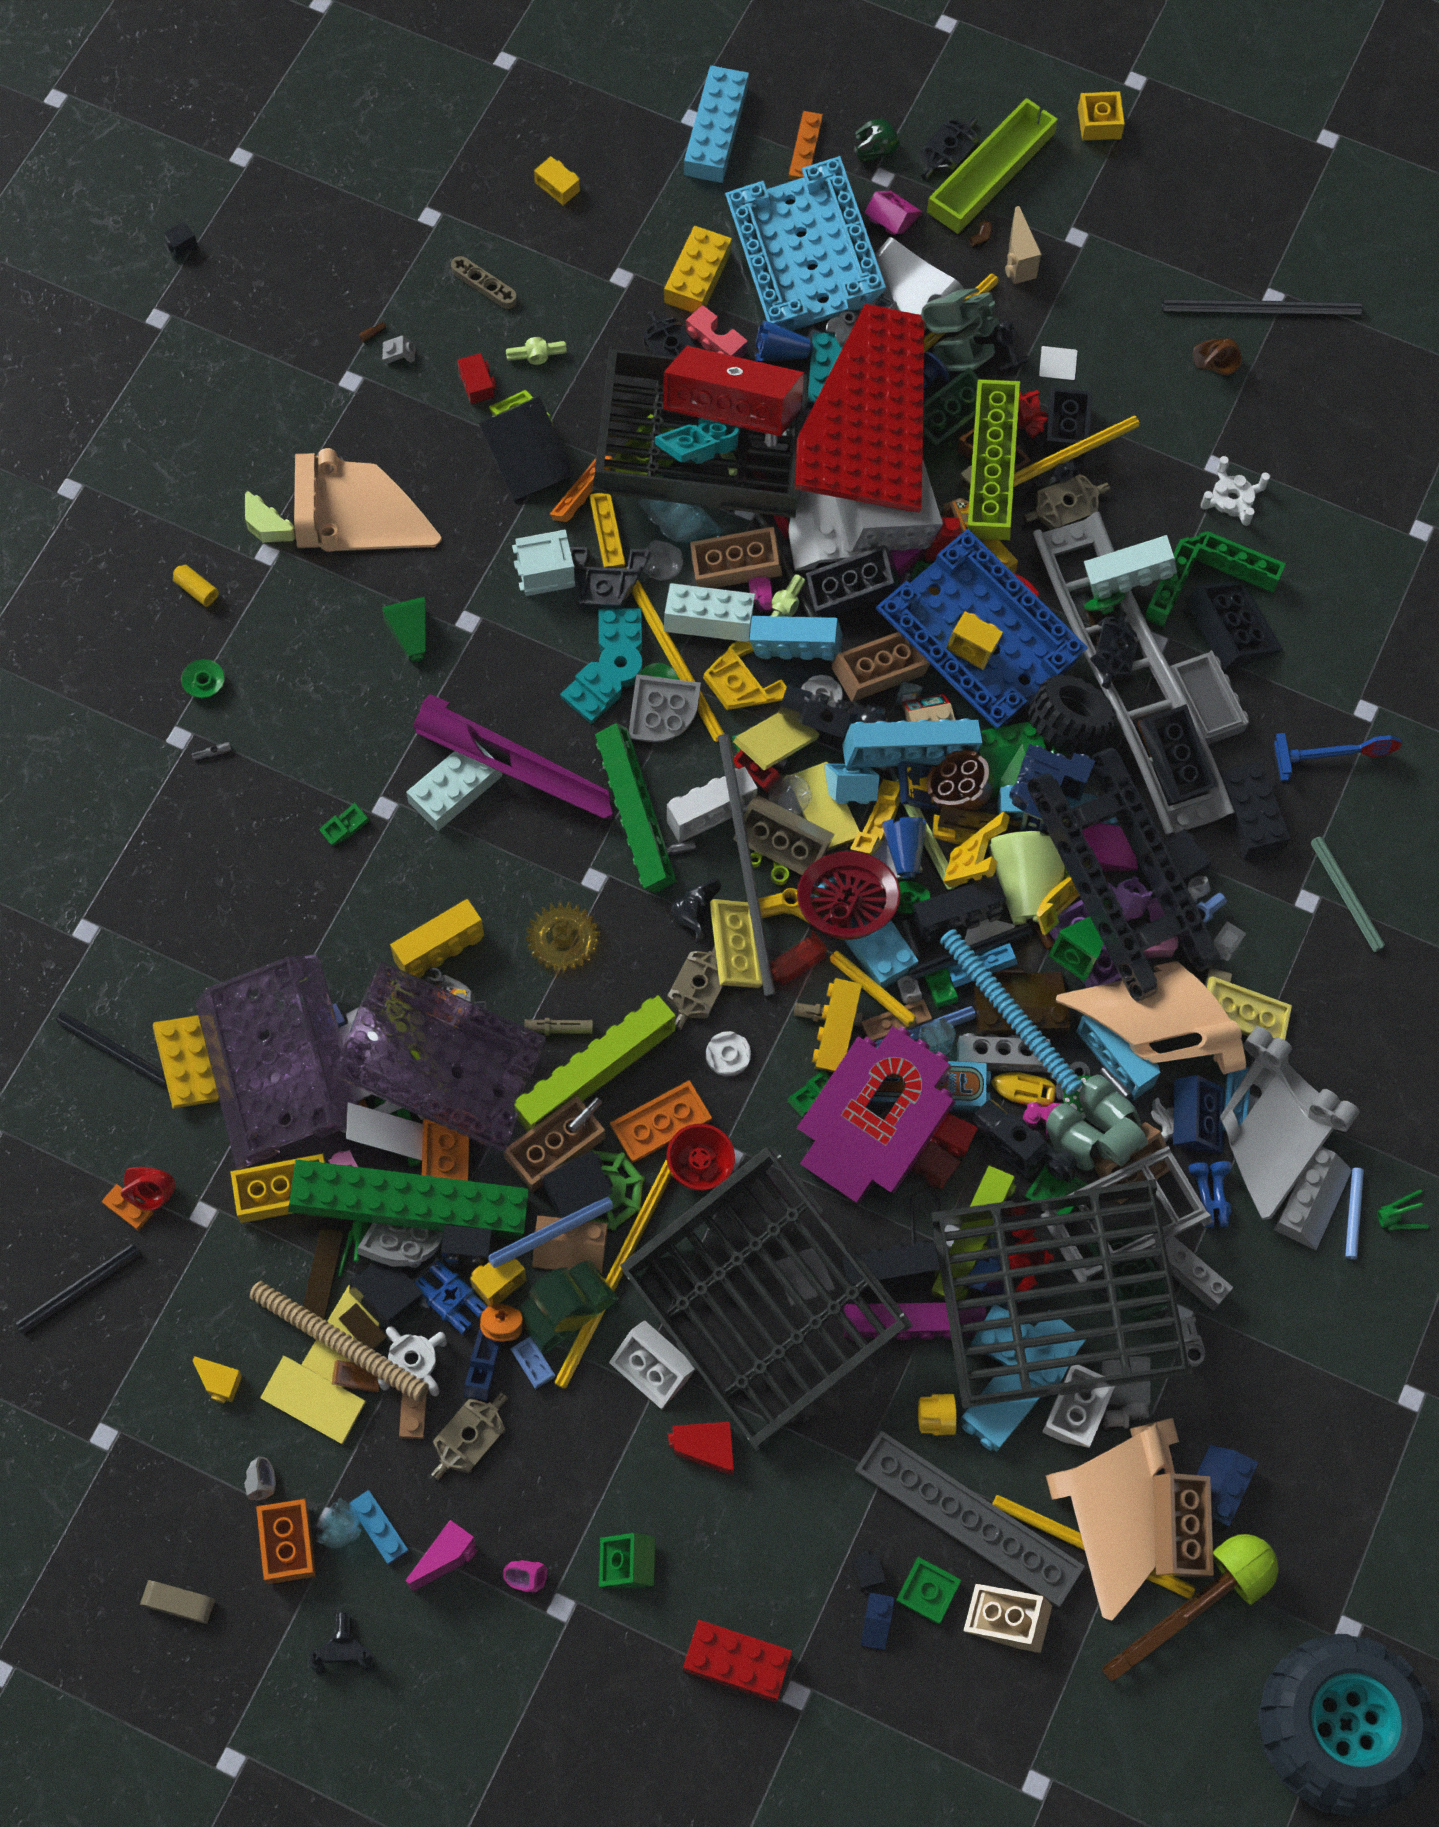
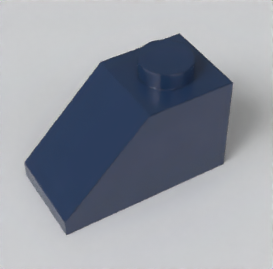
[967,1258,1004,1295]
[861,1593,894,1650]

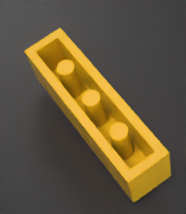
[812,978,862,1072]

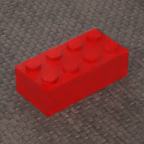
[683,1620,792,1702]

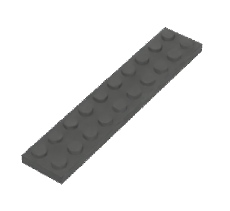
[855,1431,1085,1608]

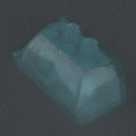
[637,474,723,544]

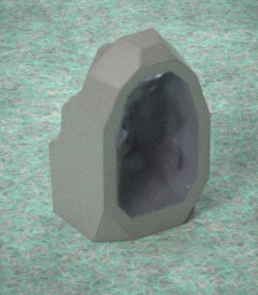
[244,1456,276,1500]

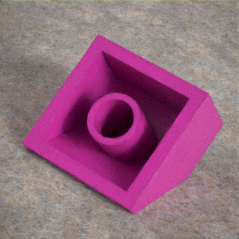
[864,191,922,235]

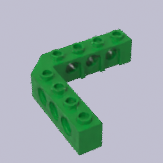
[1144,531,1286,627]

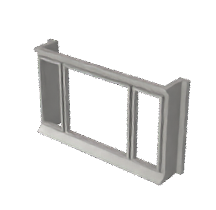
[1041,1146,1213,1283]

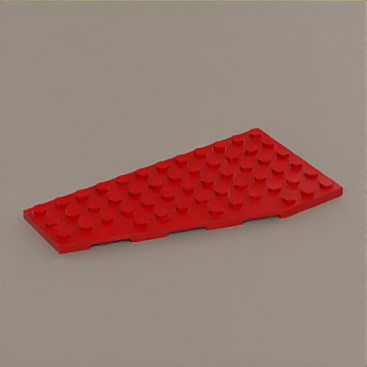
[795,304,924,513]

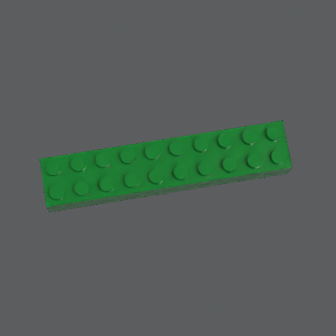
[288,1159,528,1241]

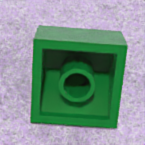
[599,1533,655,1588]

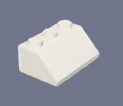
[609,1320,695,1409]
[1042,1365,1115,1447]

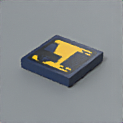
[898,761,940,812]

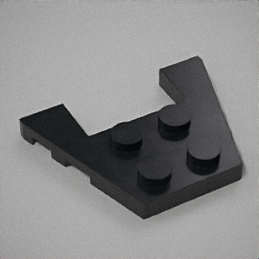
[570,547,651,609]

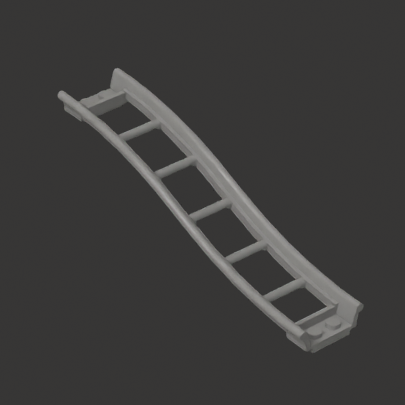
[1033,512,1235,836]

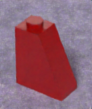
[924,517,961,561]
[668,1422,734,1474]

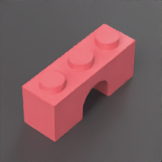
[686,305,748,358]

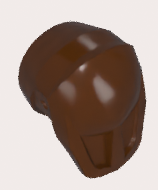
[1193,338,1242,375]

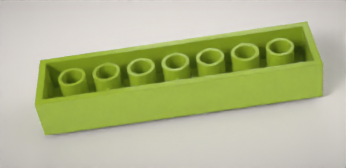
[968,380,1020,540]

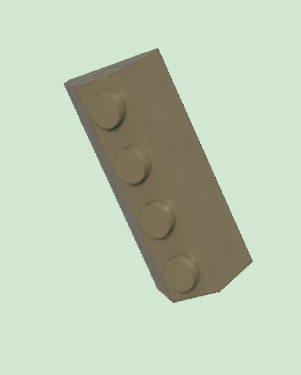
[733,794,835,875]

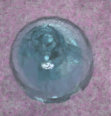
[316,1498,361,1549]

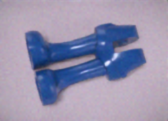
[1188,1161,1232,1228]

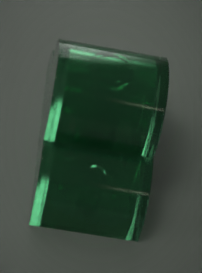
[518,1260,619,1355]

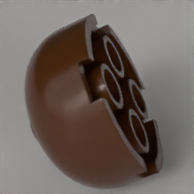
[926,750,994,811]

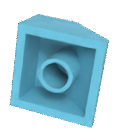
[824,764,879,804]

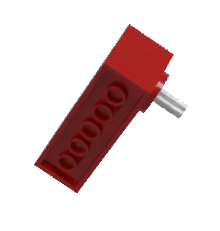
[663,346,804,447]

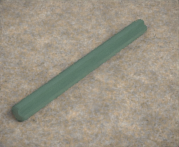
[1311,836,1385,952]

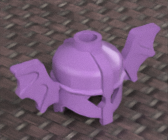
[1108,876,1165,922]

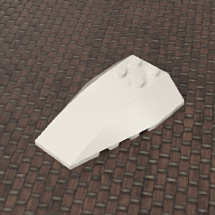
[788,490,860,571]

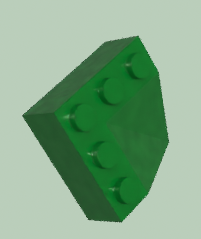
[977,722,1046,801]

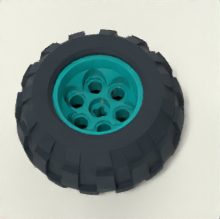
[1258,1634,1437,1817]

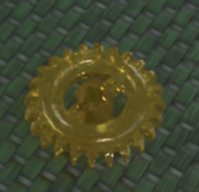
[526,901,599,971]

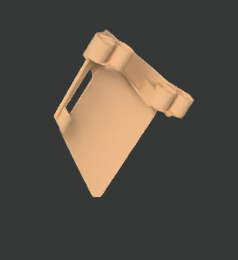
[1056,961,1246,1074]
[1046,1418,1179,1621]

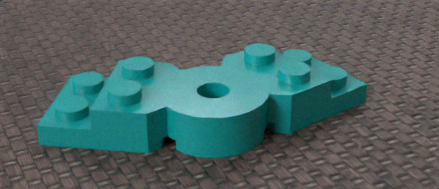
[655,418,741,464]
[560,608,642,724]

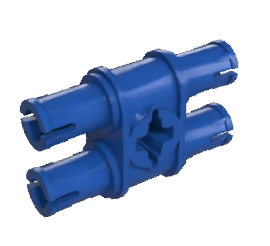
[415,1260,488,1335]

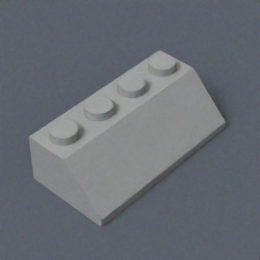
[1273,1147,1352,1250]

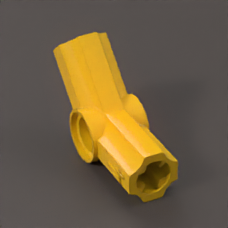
[759,888,821,923]

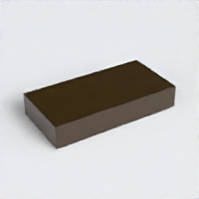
[338,1303,388,1350]

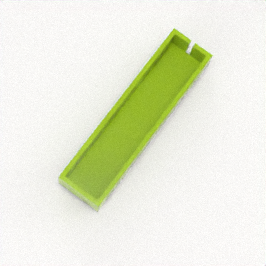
[927,98,1058,234]
[514,995,675,1132]

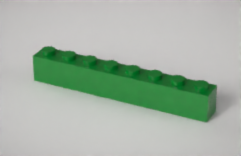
[595,723,677,893]

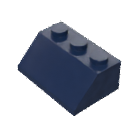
[1172,1075,1224,1153]
[1196,1445,1258,1531]

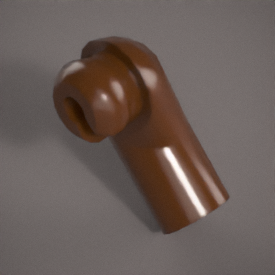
[969,220,992,246]

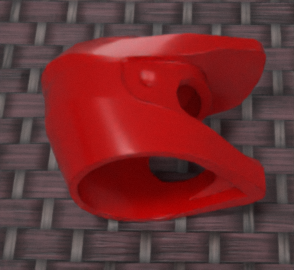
[121,1167,175,1211]

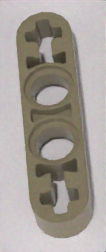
[451,256,517,309]

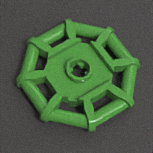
[589,1149,645,1231]

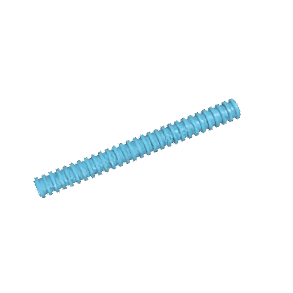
[940,929,1083,1095]

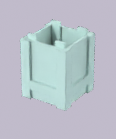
[512,530,575,596]

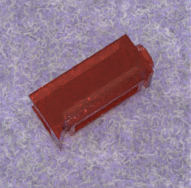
[770,930,827,986]

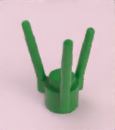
[1377,1190,1429,1231]
[337,1221,373,1277]

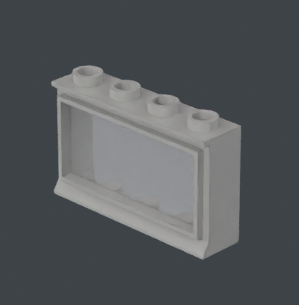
[1170,650,1249,745]

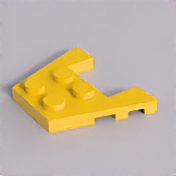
[703,637,787,710]
[943,812,1010,887]

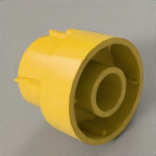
[918,1394,956,1435]

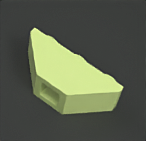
[245,491,296,543]

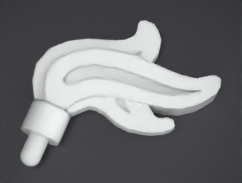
[1151,1098,1174,1142]

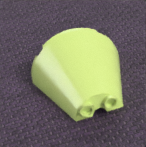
[987,831,1065,925]

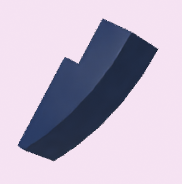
[464,1329,502,1401]

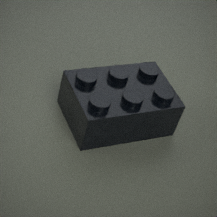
[1044,387,1092,458]

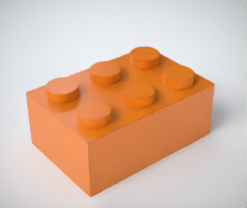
[256,1499,316,1584]

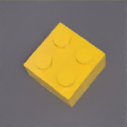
[1078,92,1125,140]
[946,611,1003,670]
[470,1250,527,1307]

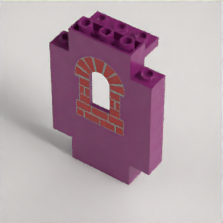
[797,1026,956,1204]

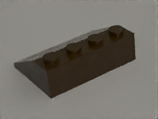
[972,972,1070,1038]

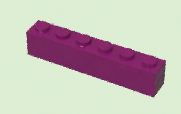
[843,1303,986,1341]

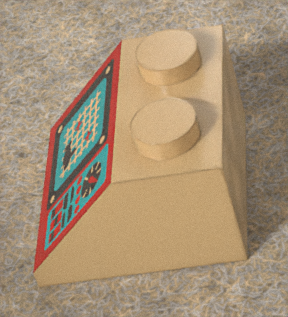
[901,694,955,722]

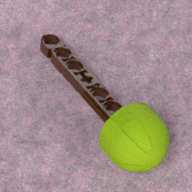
[1102,1534,1278,1681]

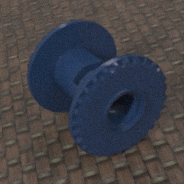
[923,351,950,406]

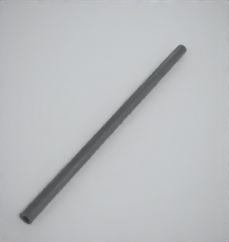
[718,734,776,996]

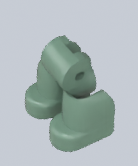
[921,288,1000,371]
[1046,1075,1148,1170]

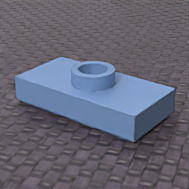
[511,1336,556,1390]

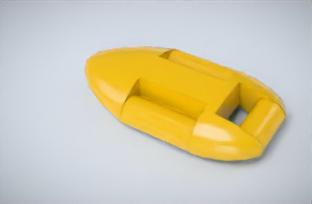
[991,1072,1056,1107]

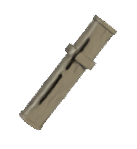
[793,1002,862,1027]
[524,1018,593,1036]

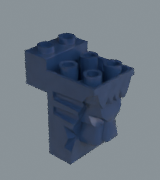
[1009,744,1095,833]

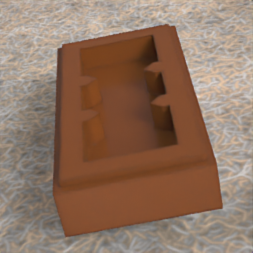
[331,1360,379,1393]

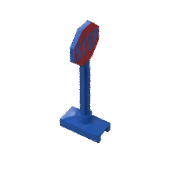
[1274,733,1402,782]

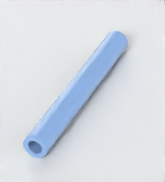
[1345,1168,1364,1259]

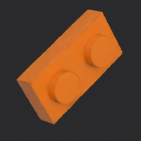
[101,1184,153,1231]

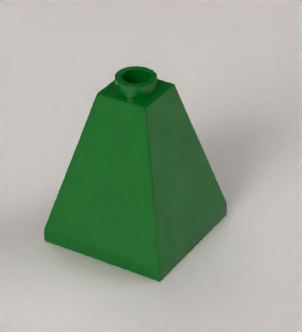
[382,597,426,662]
[1048,917,1104,982]

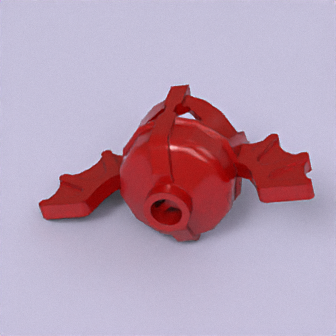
[1017,390,1048,438]
[1009,1220,1054,1304]

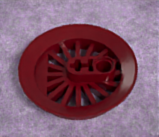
[797,851,900,940]

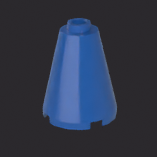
[755,320,813,362]
[882,817,927,879]

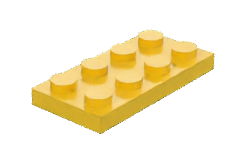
[153,1015,219,1109]

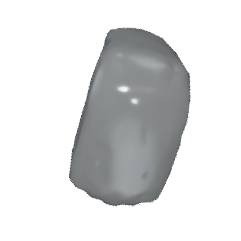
[897,975,922,1005]

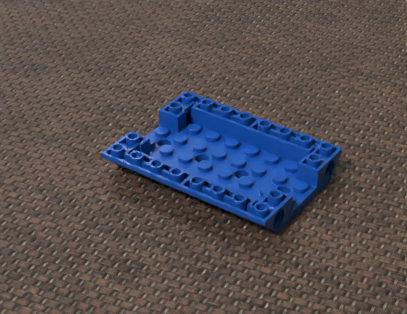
[876,529,1088,730]

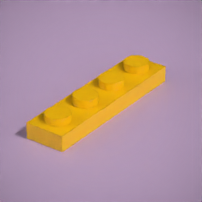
[589,493,625,568]

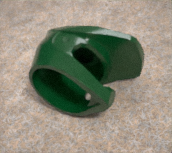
[855,119,900,162]

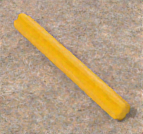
[830,951,916,1027]

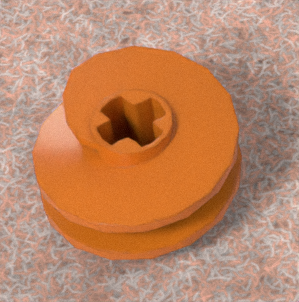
[480,1304,523,1342]

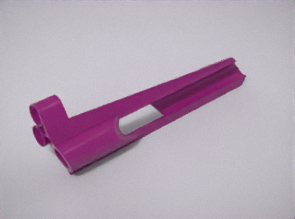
[413,694,613,820]

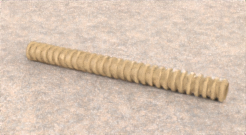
[250,1281,429,1402]

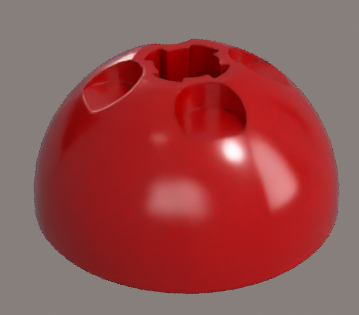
[667,1124,735,1191]

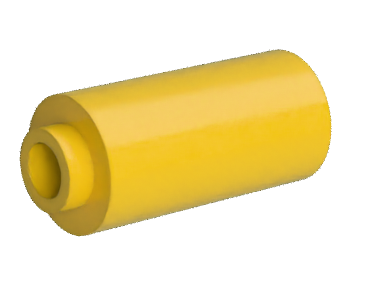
[173,565,219,607]

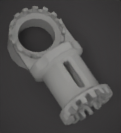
[1187,876,1211,904]
[1180,1316,1205,1367]
[1102,1402,1149,1430]

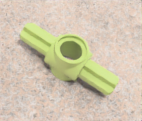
[506,337,567,365]
[771,575,805,617]

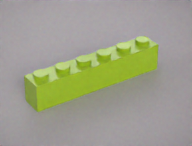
[932,1166,1017,1301]

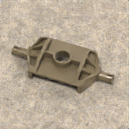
[1023,474,1110,530]
[667,945,723,1030]
[431,1392,508,1481]

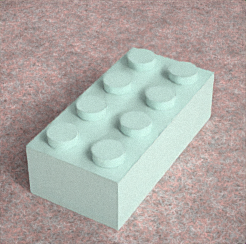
[1084,535,1177,599]
[664,583,755,642]
[406,741,502,831]

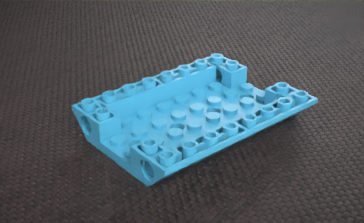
[725,156,886,331]

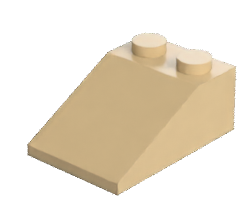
[1005,206,1041,284]
[964,1584,1052,1653]

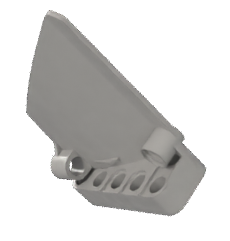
[850,237,963,331]

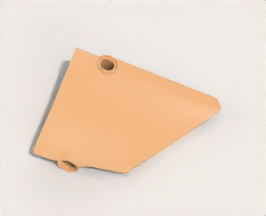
[294,448,441,552]

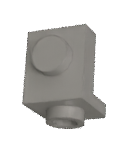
[382,335,416,364]

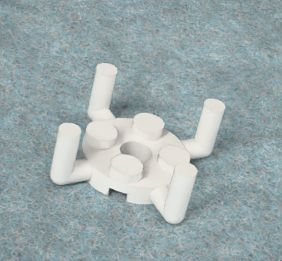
[1201,456,1270,526]
[378,1326,447,1396]

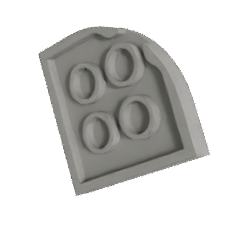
[629,674,701,742]
[357,1223,444,1267]

